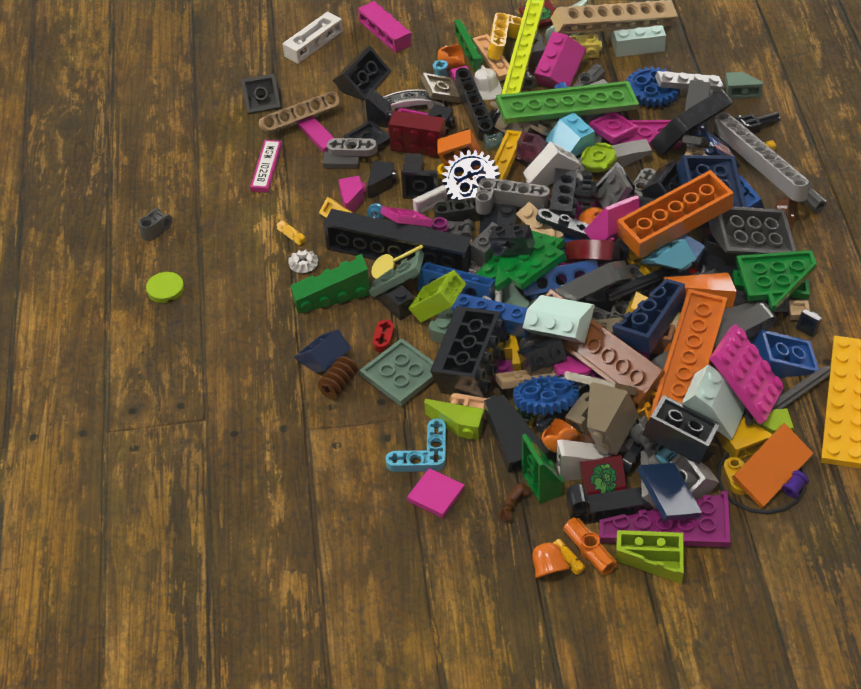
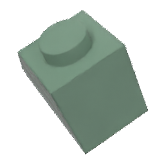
[724,72,763,99]

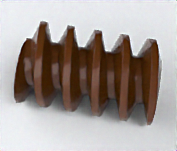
[318,356,359,399]

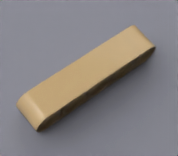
[259,92,339,132]

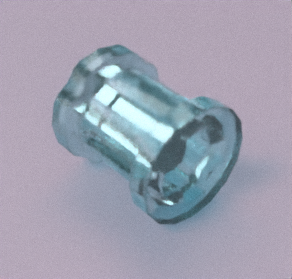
[483,132,503,150]

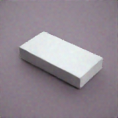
[413,185,447,214]

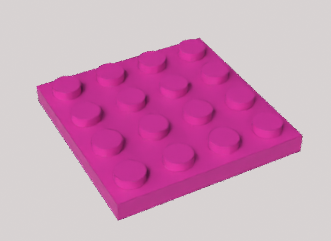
[709,324,784,424]

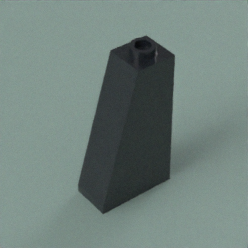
[483,395,548,472]

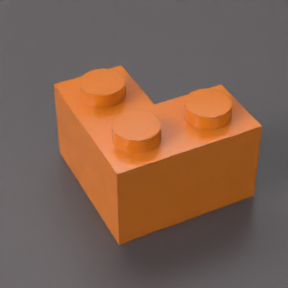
[438,129,482,170]

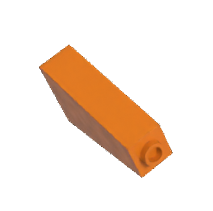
[663,273,737,308]

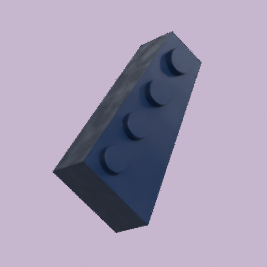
[612,279,686,354]

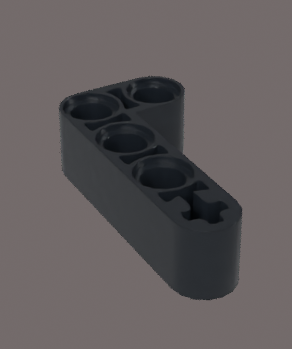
[566,484,652,525]

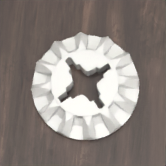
[289,249,318,273]

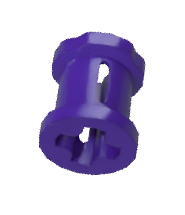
[781,470,810,499]

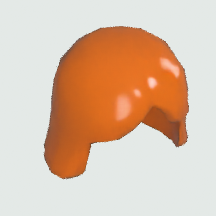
[437,44,465,70]
[541,418,579,453]
[532,542,570,579]

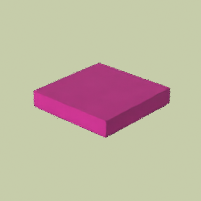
[589,112,638,144]
[407,468,465,518]

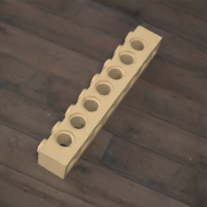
[551,0,678,34]

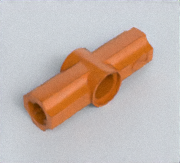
[564,517,617,575]

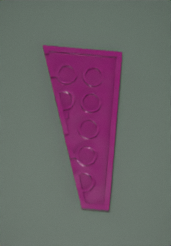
[599,490,730,547]

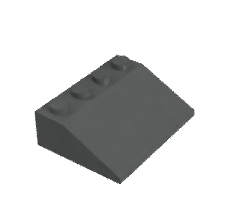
[708,207,796,254]

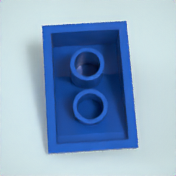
[750,329,819,378]

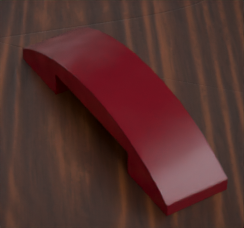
[564,240,614,263]

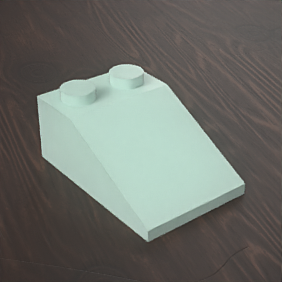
[681,365,746,440]

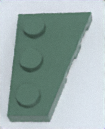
[369,249,424,297]

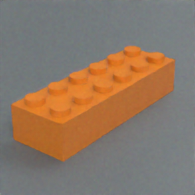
[617,170,734,259]

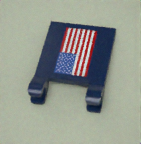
[693,123,740,168]

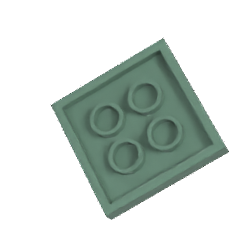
[359,338,434,406]

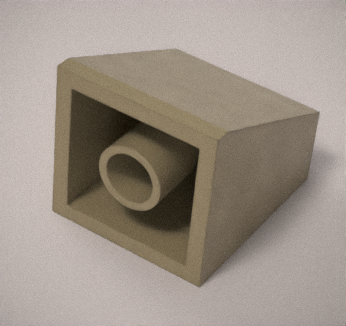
[587,382,639,455]

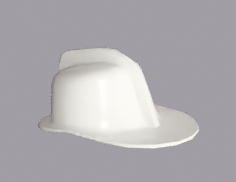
[474,65,502,100]

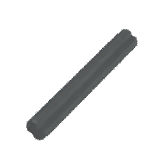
[772,366,831,410]

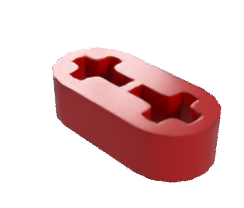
[373,320,394,353]

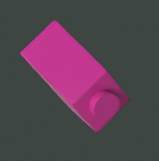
[338,176,366,212]

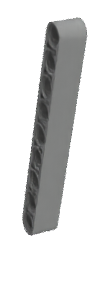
[714,112,809,202]

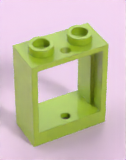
[409,270,466,323]

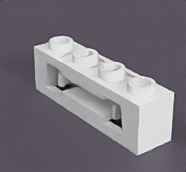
[282,12,343,64]

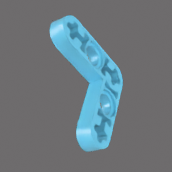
[386,418,446,472]

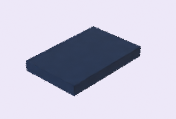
[637,463,702,520]

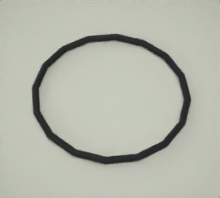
[716,452,807,514]

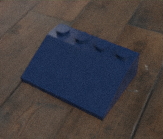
[676,155,747,228]

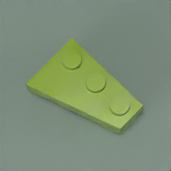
[616,530,684,584]

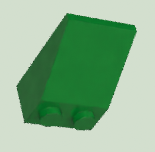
[522,434,564,504]

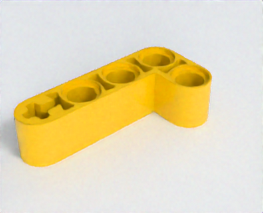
[487,13,522,60]

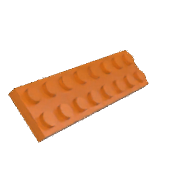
[648,289,728,421]

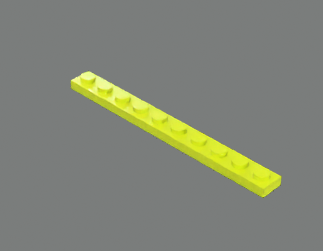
[502,0,545,94]

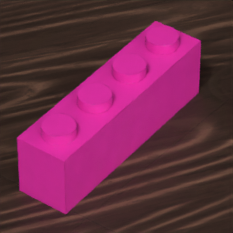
[358,1,412,53]

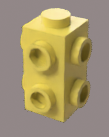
[570,34,602,59]

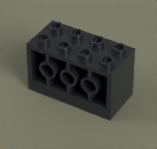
[430,306,510,398]

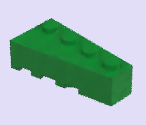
[290,254,370,314]

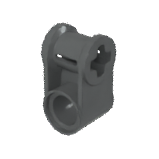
[138,208,172,241]

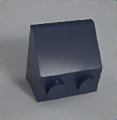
[294,329,351,373]

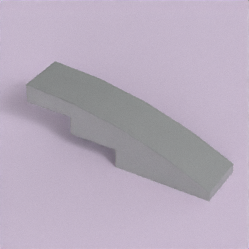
[578,139,653,172]

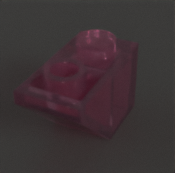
[517,131,548,162]

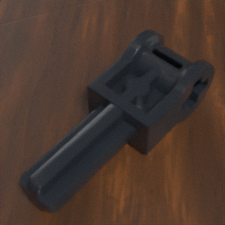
[734,112,780,134]

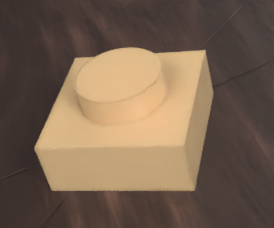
[789,301,810,320]

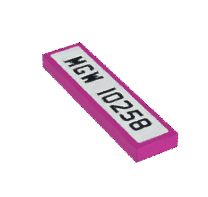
[250,140,282,193]

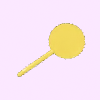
[371,245,423,279]

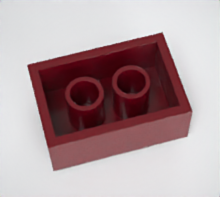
[389,111,446,158]

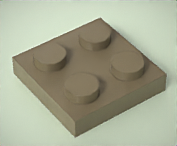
[421,73,461,103]

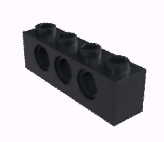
[550,168,580,219]

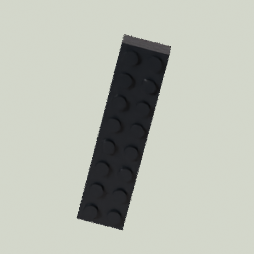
[323,209,473,273]

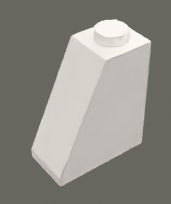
[523,142,581,186]
[556,439,612,481]

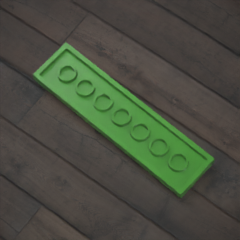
[496,81,639,124]

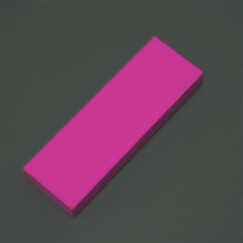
[296,115,334,153]

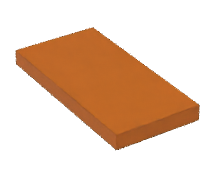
[731,423,813,508]

